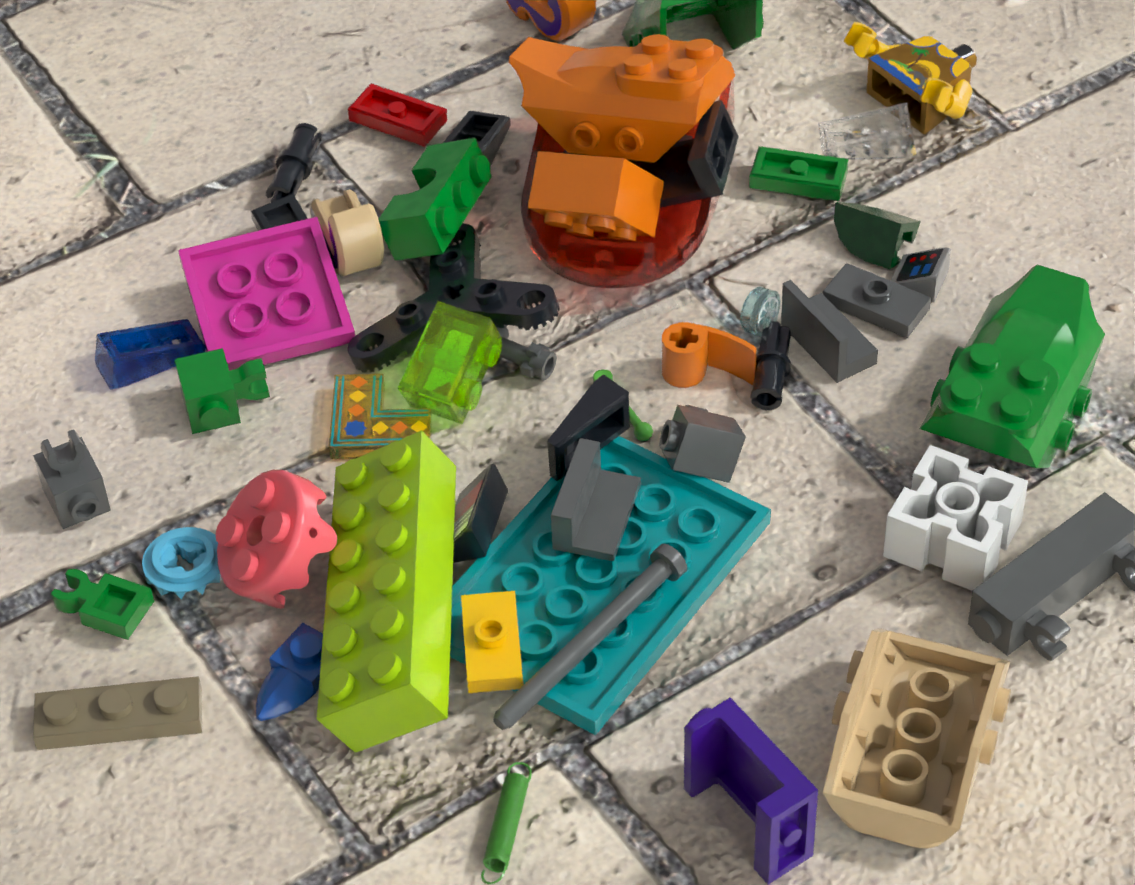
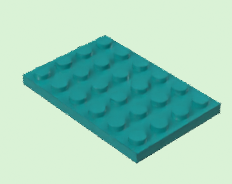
[450,436,771,736]

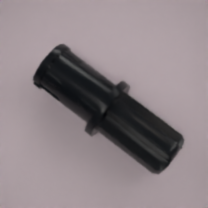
[750,321,791,410]

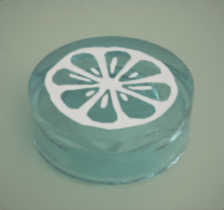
[740,286,781,337]

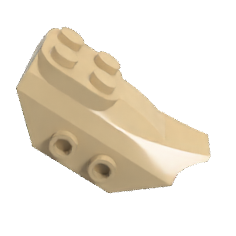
[823,629,1011,849]

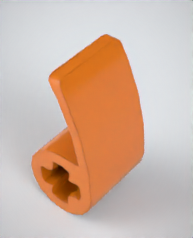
[662,322,756,388]

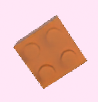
[528,151,664,243]

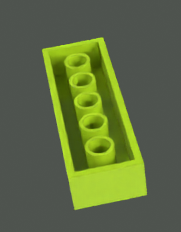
[317,430,456,753]

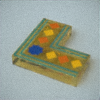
[329,374,432,459]

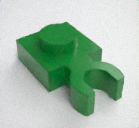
[51,569,154,640]

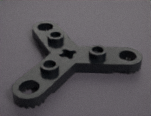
[347,223,560,373]

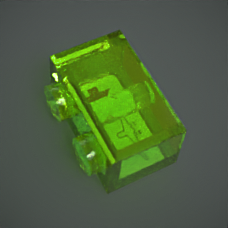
[397,301,502,424]

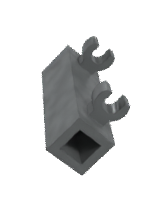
[968,492,1135,661]

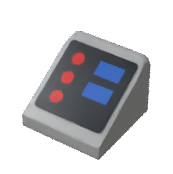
[891,247,951,303]

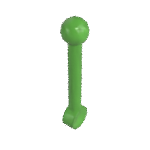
[593,369,653,441]

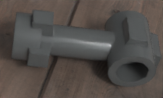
[468,326,557,380]

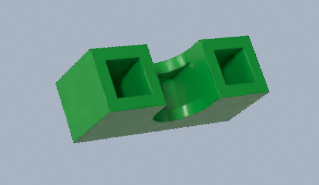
[378,138,492,261]

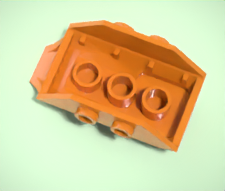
[508,34,735,163]

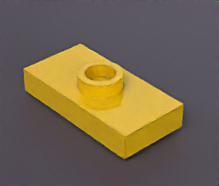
[461,591,523,693]

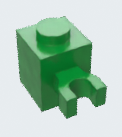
[174,348,270,434]

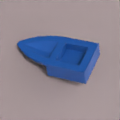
[256,622,323,721]

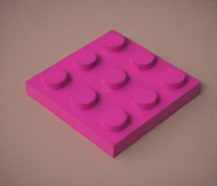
[178,217,355,370]

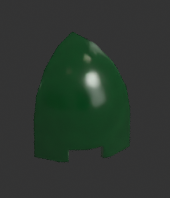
[834,202,921,269]

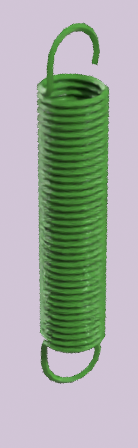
[481,762,532,884]

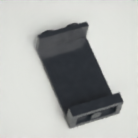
[563,100,739,208]

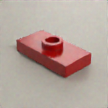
[348,83,448,147]

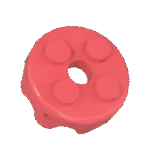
[216,469,337,609]

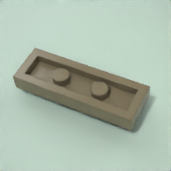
[33,676,202,750]

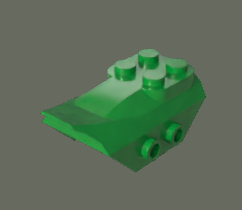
[622,0,764,50]
[919,264,1105,468]

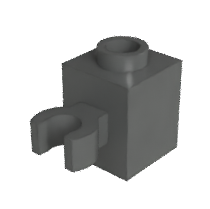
[660,405,746,483]
[33,429,111,529]

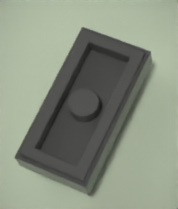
[823,263,931,338]

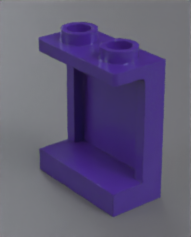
[684,697,818,885]

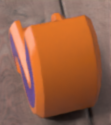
[506,0,596,42]

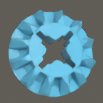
[142,527,221,600]

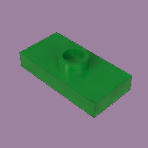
[749,146,849,201]

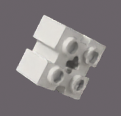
[883,445,1028,591]

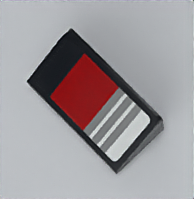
[453,464,508,563]

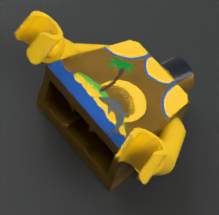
[844,22,977,135]

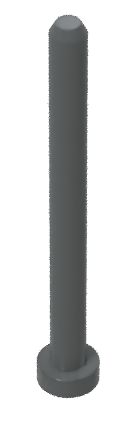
[493,544,687,730]

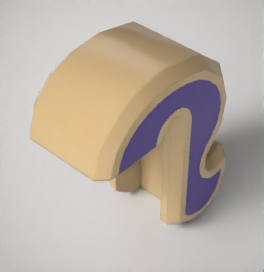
[309,189,384,276]

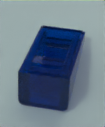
[95,319,206,390]

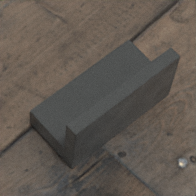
[781,280,878,383]
[551,438,641,561]

